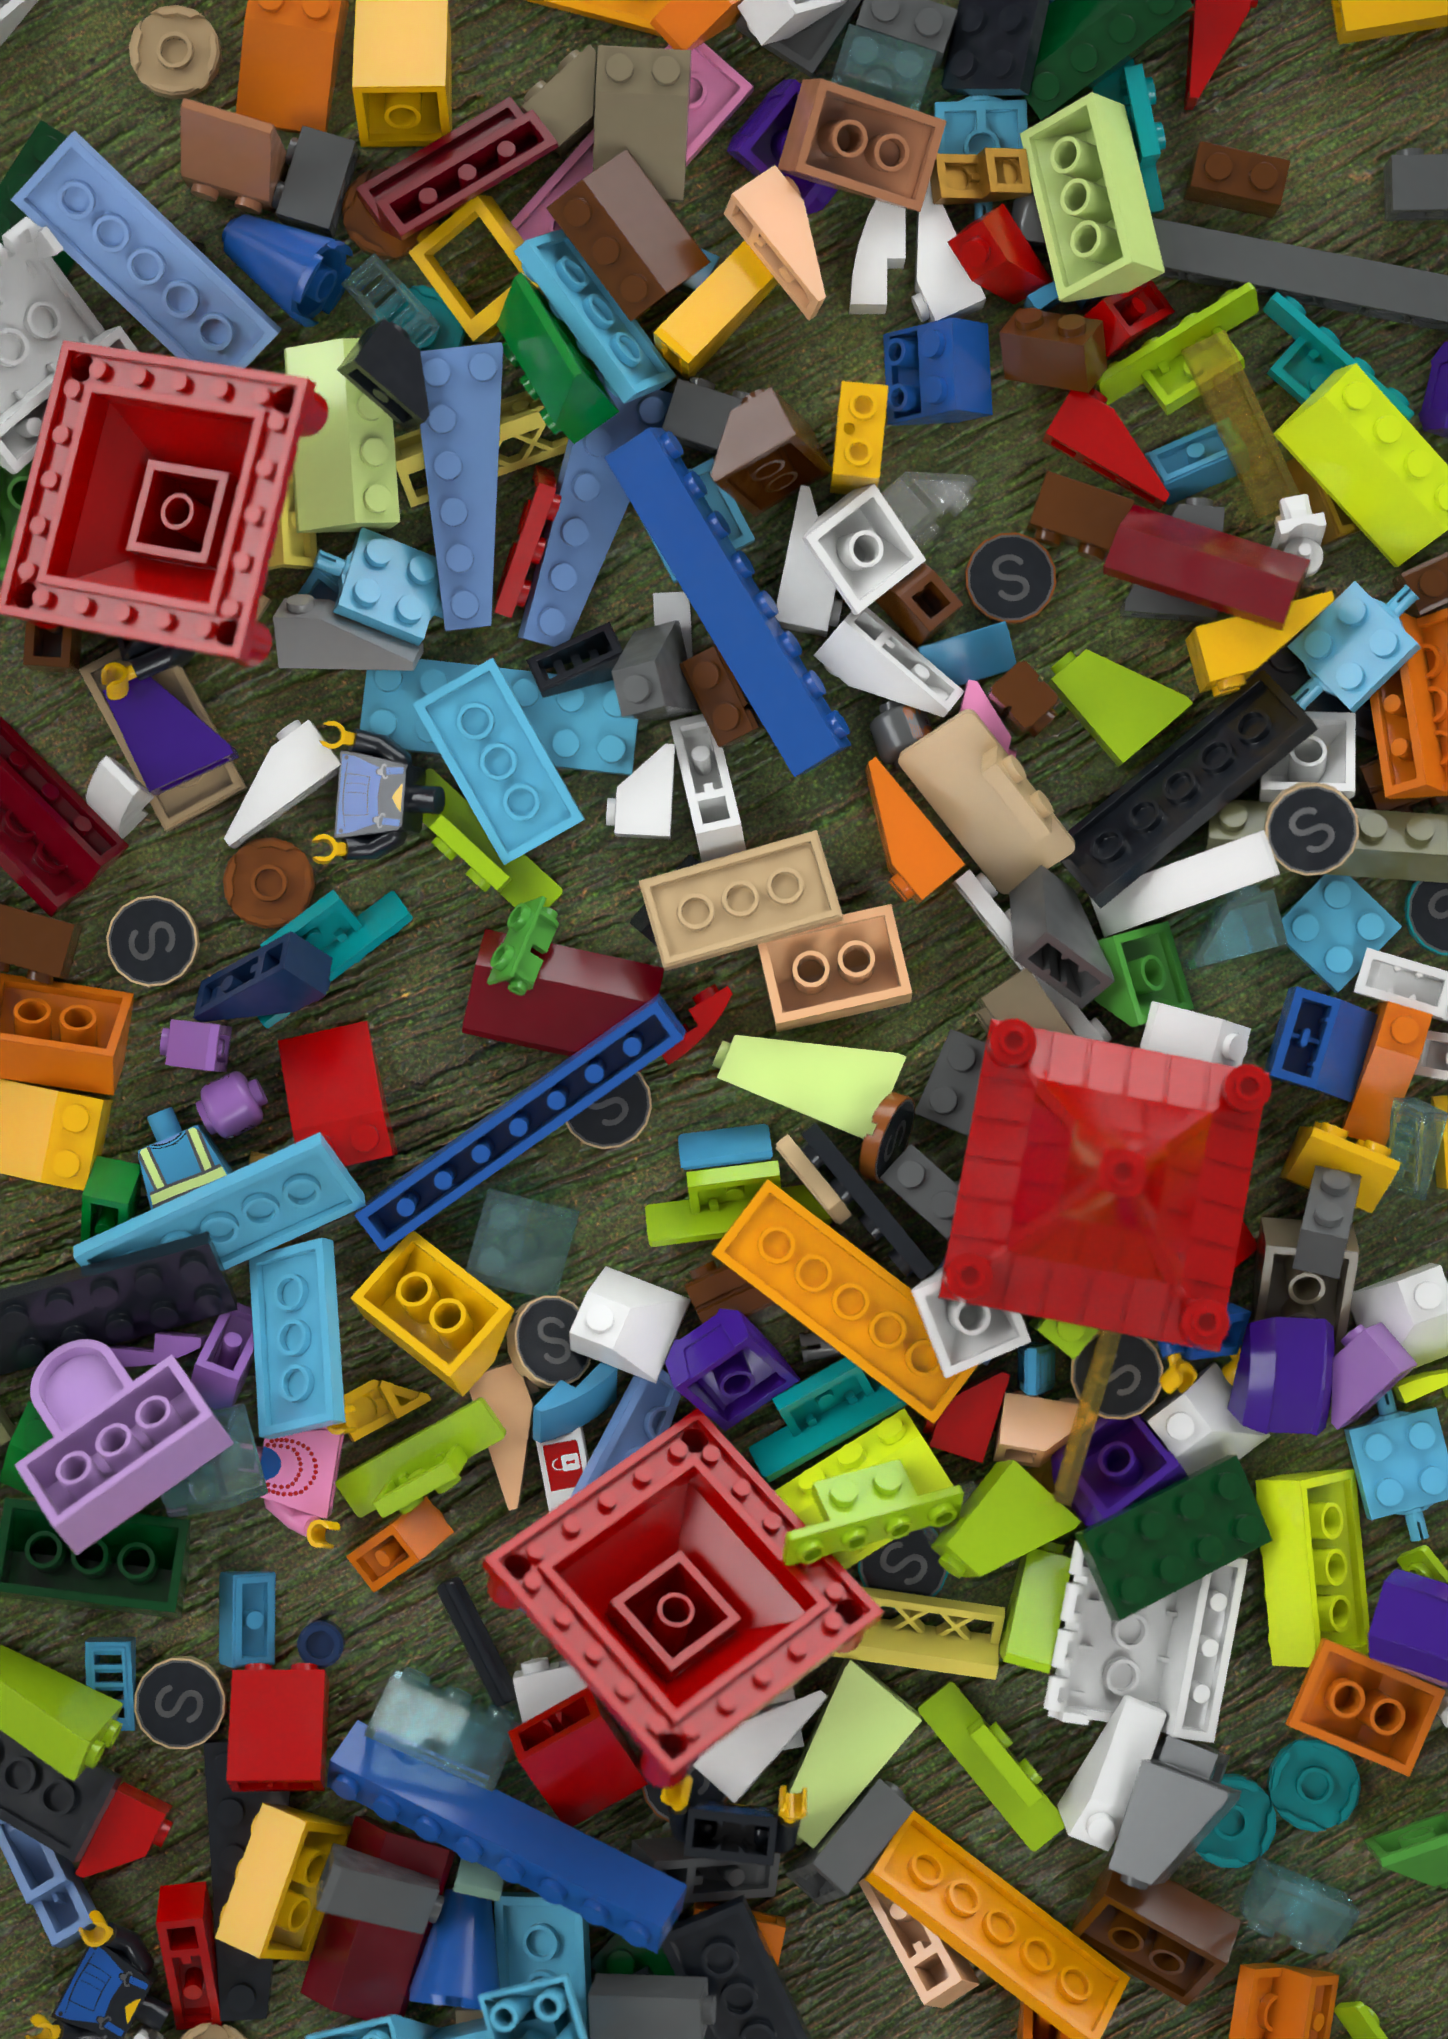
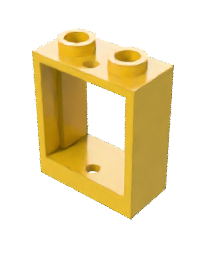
[408,195,545,342]
[830,381,889,494]

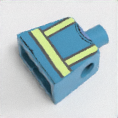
[138,1107,233,1210]

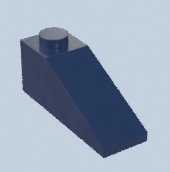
[193,931,333,1022]

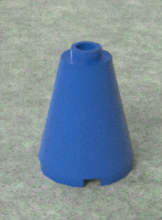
[222,214,353,327]
[409,1889,500,2010]

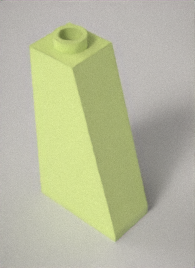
[712,1035,906,1139]
[777,1658,922,1849]

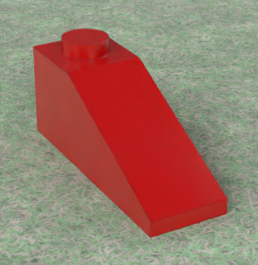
[1184,0,1258,110]
[1042,388,1170,510]
[156,1881,223,2030]

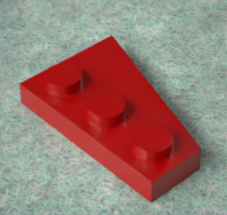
[493,464,562,618]

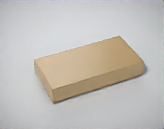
[776,1134,852,1225]

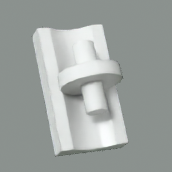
[1271,494,1327,578]

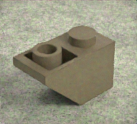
[522,44,597,158]

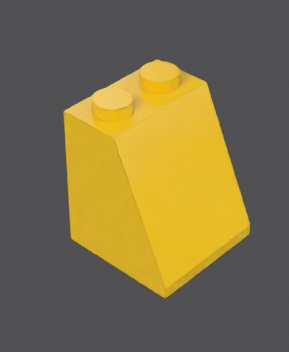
[352,0,452,147]

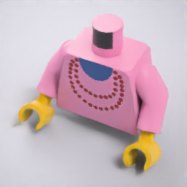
[233,1405,356,1549]

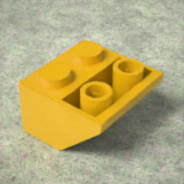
[1280,1121,1401,1213]

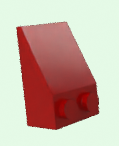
[278,1021,398,1167]

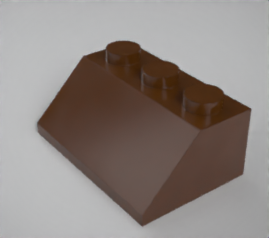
[546,149,711,322]
[710,387,833,517]
[1070,1865,1242,2006]

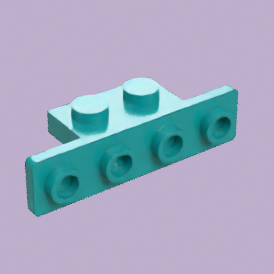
[1092,58,1166,215]
[1263,292,1414,421]
[257,889,413,1029]
[749,1357,907,1482]

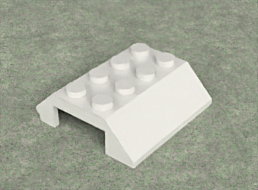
[0,217,139,474]
[1043,1541,1248,1743]

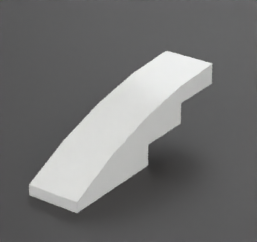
[1089,830,1280,938]
[1353,948,1448,1023]

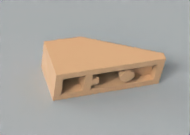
[724,165,826,320]
[469,1361,540,1511]
[858,1878,980,2008]

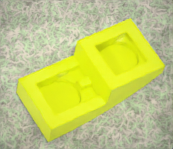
[1392,1369,1448,1404]

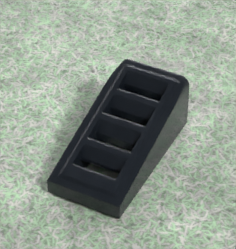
[526,622,623,698]

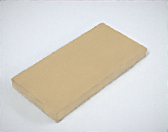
[79,648,248,832]
[639,830,843,972]

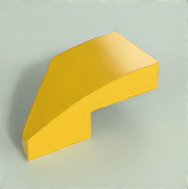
[344,1379,431,1442]

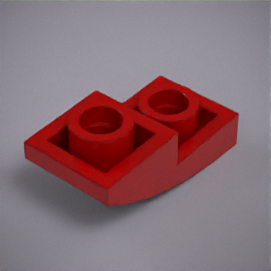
[662,984,733,1066]

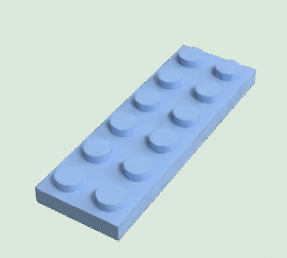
[11,130,282,368]

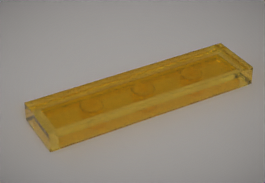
[1181,330,1300,519]
[1053,1330,1122,1506]

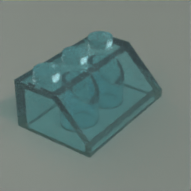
[364,1667,521,1792]

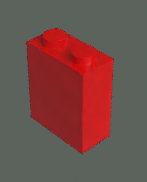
[226,1663,330,1792]
[508,1687,648,1827]

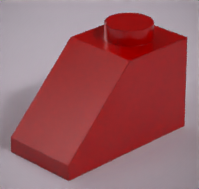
[947,203,1052,305]
[1083,280,1175,361]
[922,1369,1011,1463]
[75,1782,174,1878]

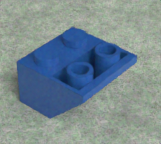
[883,317,993,426]
[1264,986,1378,1102]

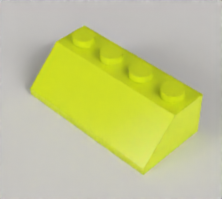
[1273,363,1448,567]
[775,1408,954,1570]
[1255,1468,1370,1667]

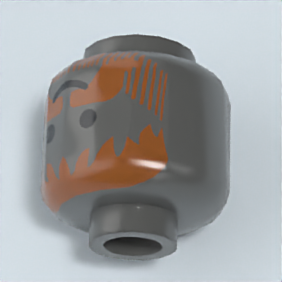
[870,700,933,770]

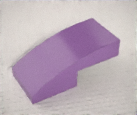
[109,1331,208,1367]

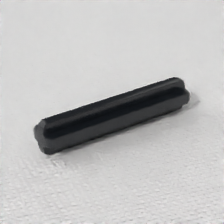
[437,1576,517,1707]

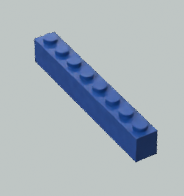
[604,427,852,777]
[355,993,686,1252]
[327,1720,688,1953]

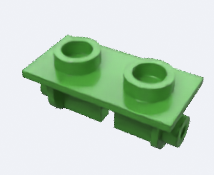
[486,896,559,995]

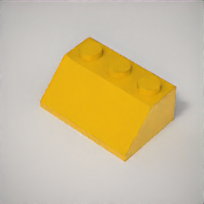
[350,1230,514,1397]
[215,1803,352,1961]

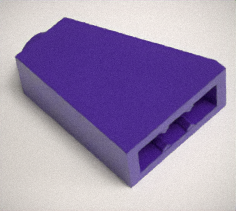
[103,677,239,796]

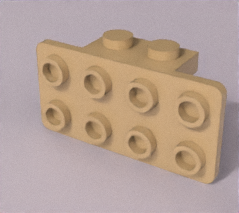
[898,709,1075,894]

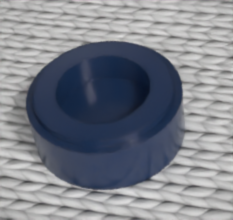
[297,1619,345,1668]

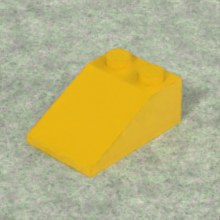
[1185,591,1335,697]
[0,1079,113,1191]

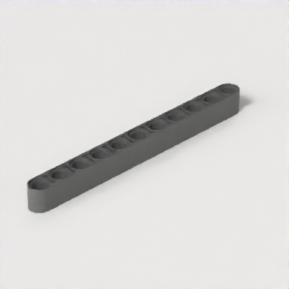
[1011,194,1448,332]

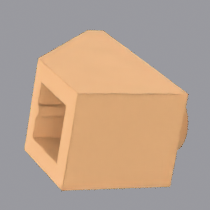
[993,1390,1096,1468]

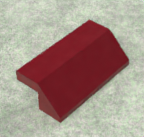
[356,96,558,241]
[1103,505,1311,631]
[0,716,129,917]
[462,929,664,1072]
[300,1815,455,2020]

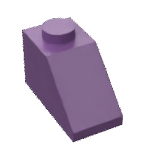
[160,1019,232,1072]
[191,1303,254,1414]
[1331,1322,1418,1430]

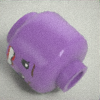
[196,1071,268,1139]

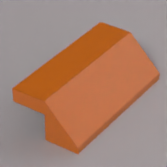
[1370,608,1448,799]
[1229,1962,1340,2039]

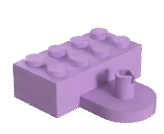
[15,1339,234,1555]

